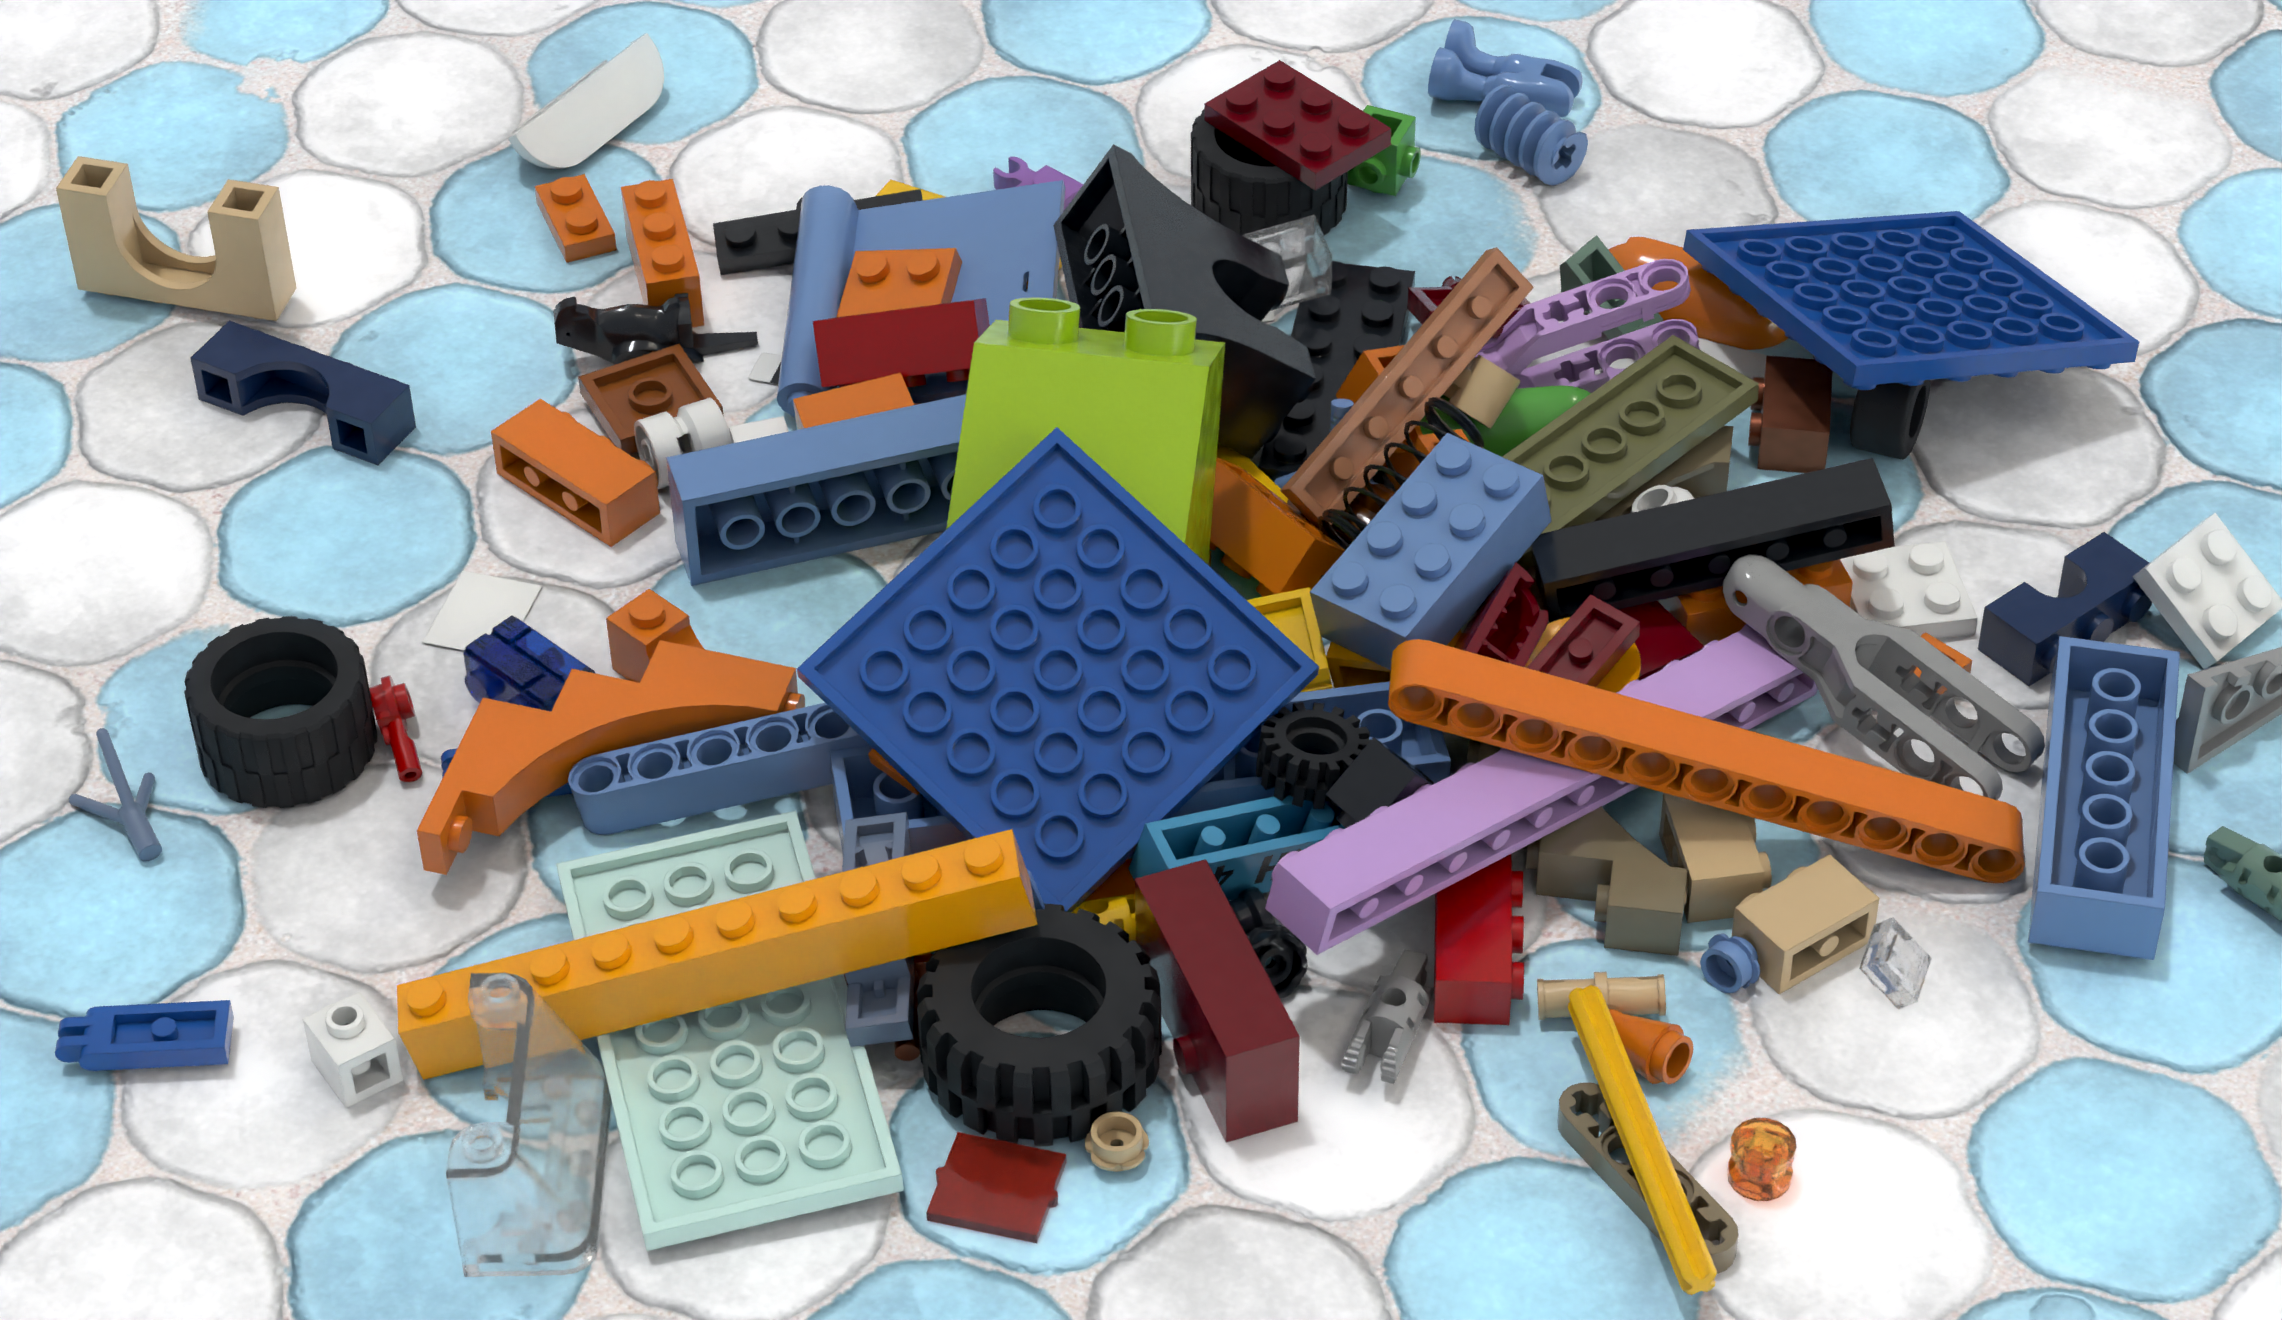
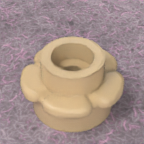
[1085,1111,1149,1172]

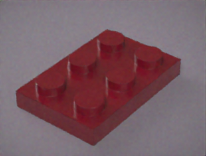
[1204,60,1391,191]

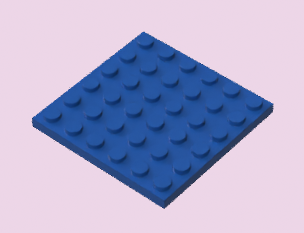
[1683,211,2139,390]
[797,427,1319,913]

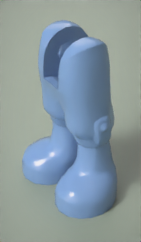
[1428,19,1582,117]

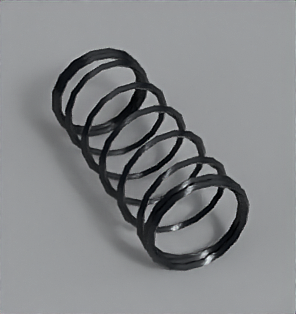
[1318,397,1484,550]

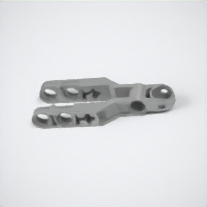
[1723,555,2045,800]

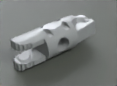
[1341,949,1433,1084]

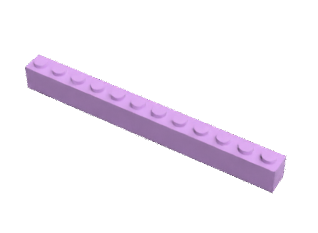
[1265,624,1818,955]

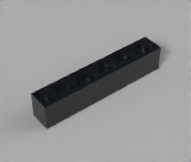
[1531,458,1895,623]

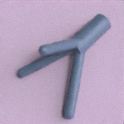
[69,728,162,861]

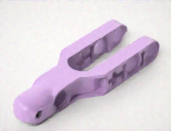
[1475,259,1700,393]

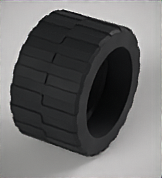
[1191,109,1348,250]
[184,616,377,808]

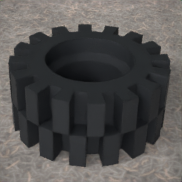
[1256,702,1371,809]

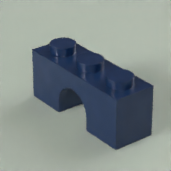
[1978,532,2152,687]

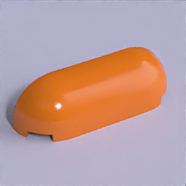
[1609,237,1788,350]

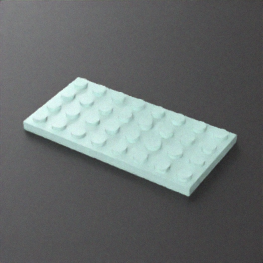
[556,811,904,1251]

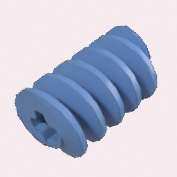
[1474,84,1588,186]

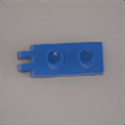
[55,1000,234,1071]

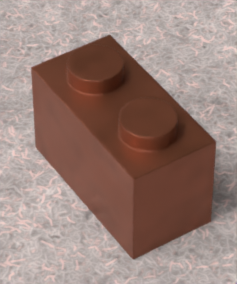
[1748,355,1833,473]

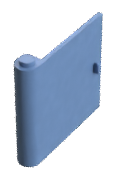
[777,180,1066,418]

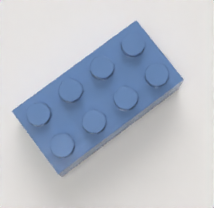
[1310,433,1552,670]

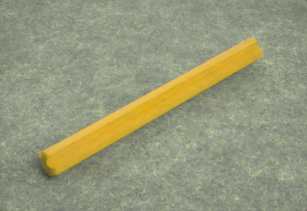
[1567,985,1717,1295]

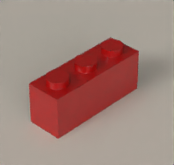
[813,298,990,388]
[1434,854,1524,1025]

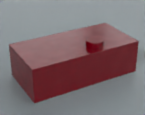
[1135,859,1300,1143]

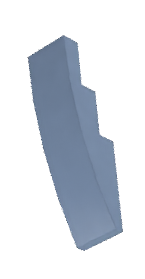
[842,812,915,1047]

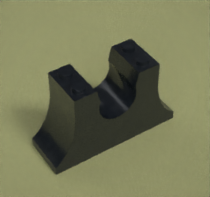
[1053,144,1316,459]

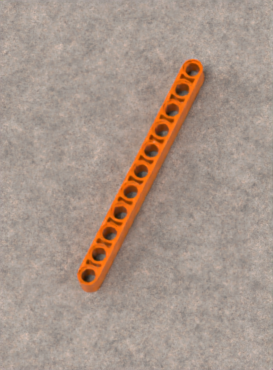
[1388,639,2025,883]

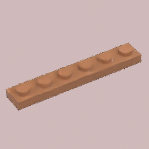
[1280,247,1534,530]

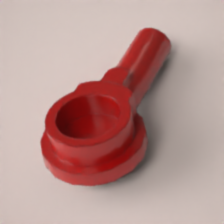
[369,675,422,782]

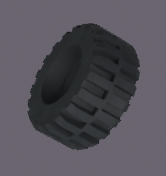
[917,904,1162,1146]

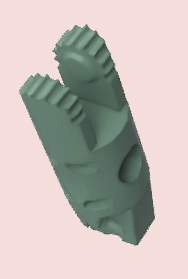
[2204,826,2282,922]

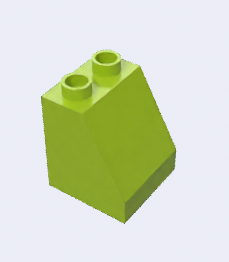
[946,297,1225,564]

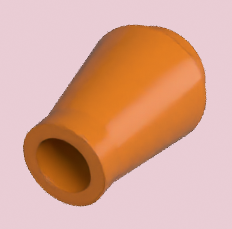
[1609,1009,1693,1084]

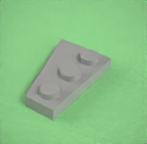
[2174,647,2282,774]

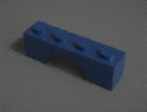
[190,320,416,465]

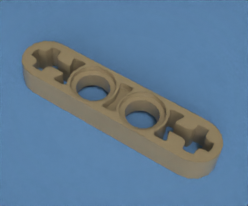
[1557,1083,1739,1274]

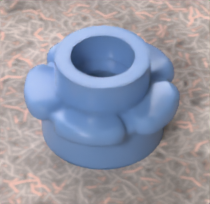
[1700,933,1760,993]

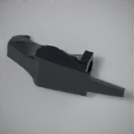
[553,293,758,365]

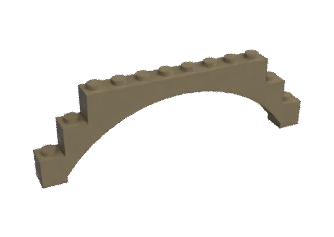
[1467,426,1733,956]

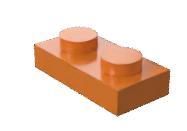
[535,174,617,263]

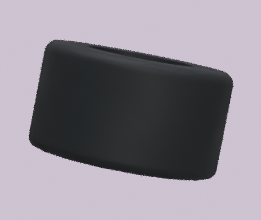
[1850,380,1931,459]

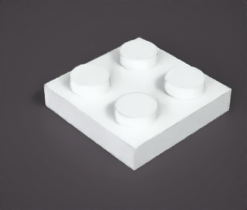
[2133,513,2282,669]
[1840,541,1978,639]

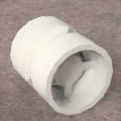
[634,398,732,489]

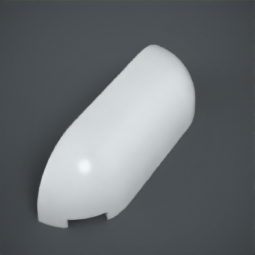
[508,33,664,169]

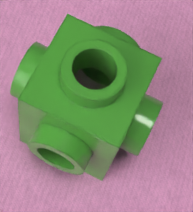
[1347,105,1421,196]

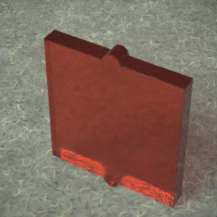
[926,1132,1067,1243]

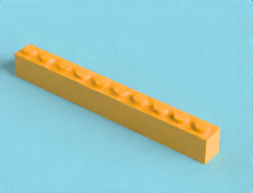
[397,829,1038,1080]

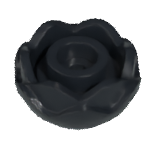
[1246,924,1308,999]

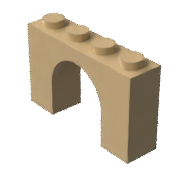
[56,156,297,321]

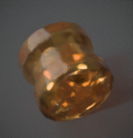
[1727,1118,1797,1201]

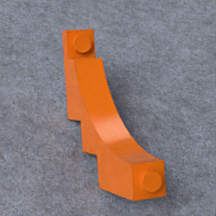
[417,640,805,875]

